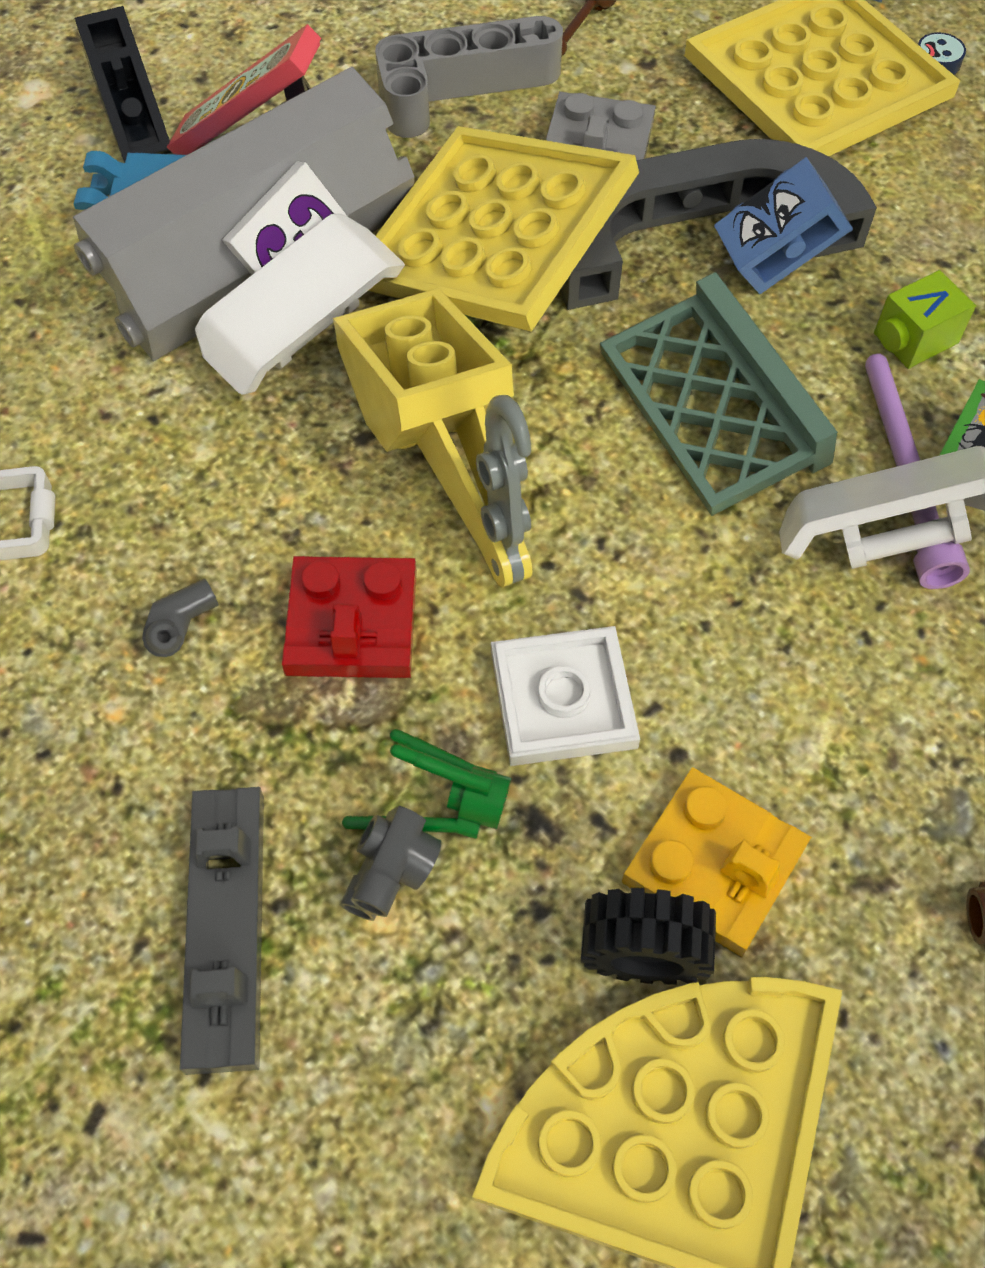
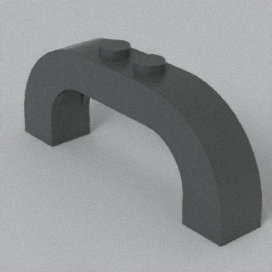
[560,139,877,310]

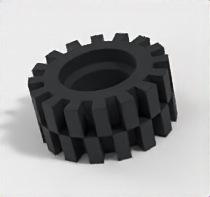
[581,888,716,985]

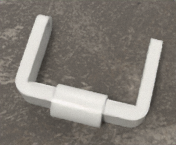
[0,466,55,561]

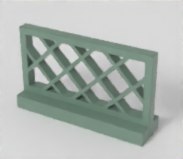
[600,272,838,516]

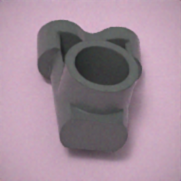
[340,806,441,921]

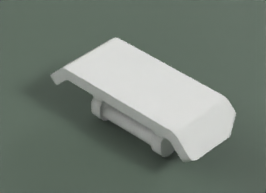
[195,214,405,395]
[779,446,985,569]

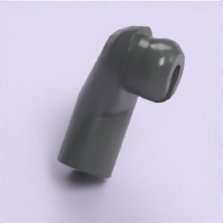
[142,578,219,657]

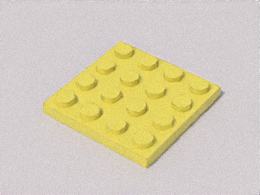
[684,0,960,156]
[368,126,639,332]

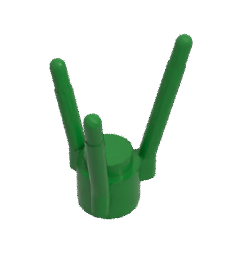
[342,729,512,839]

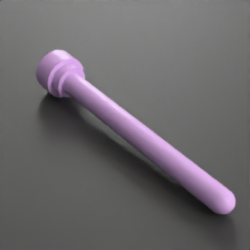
[865,354,970,589]

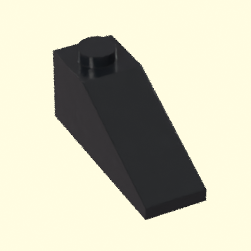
[74,6,172,163]

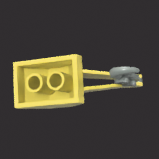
[333,288,532,587]

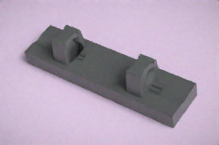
[180,787,264,1075]

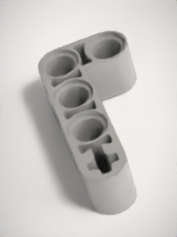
[375,16,563,138]

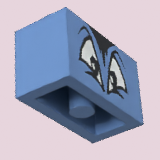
[714,157,853,294]

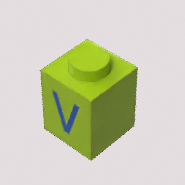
[874,270,976,369]

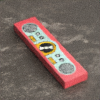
[167,24,321,155]

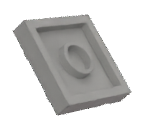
[546,91,656,160]

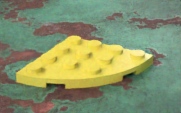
[472,977,843,1268]

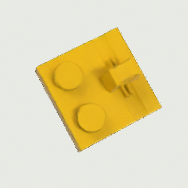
[621,767,812,958]

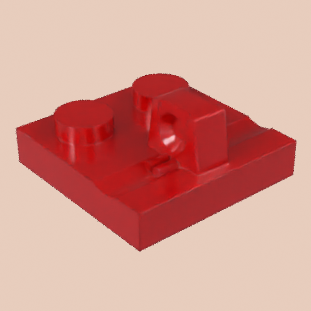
[282,556,417,678]

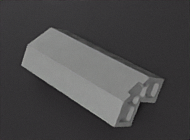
[73,66,415,362]

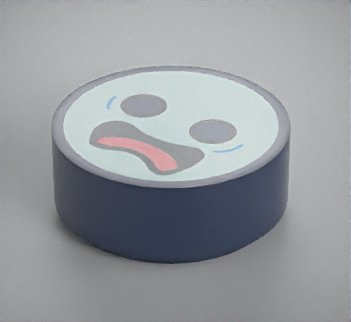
[918,32,966,75]

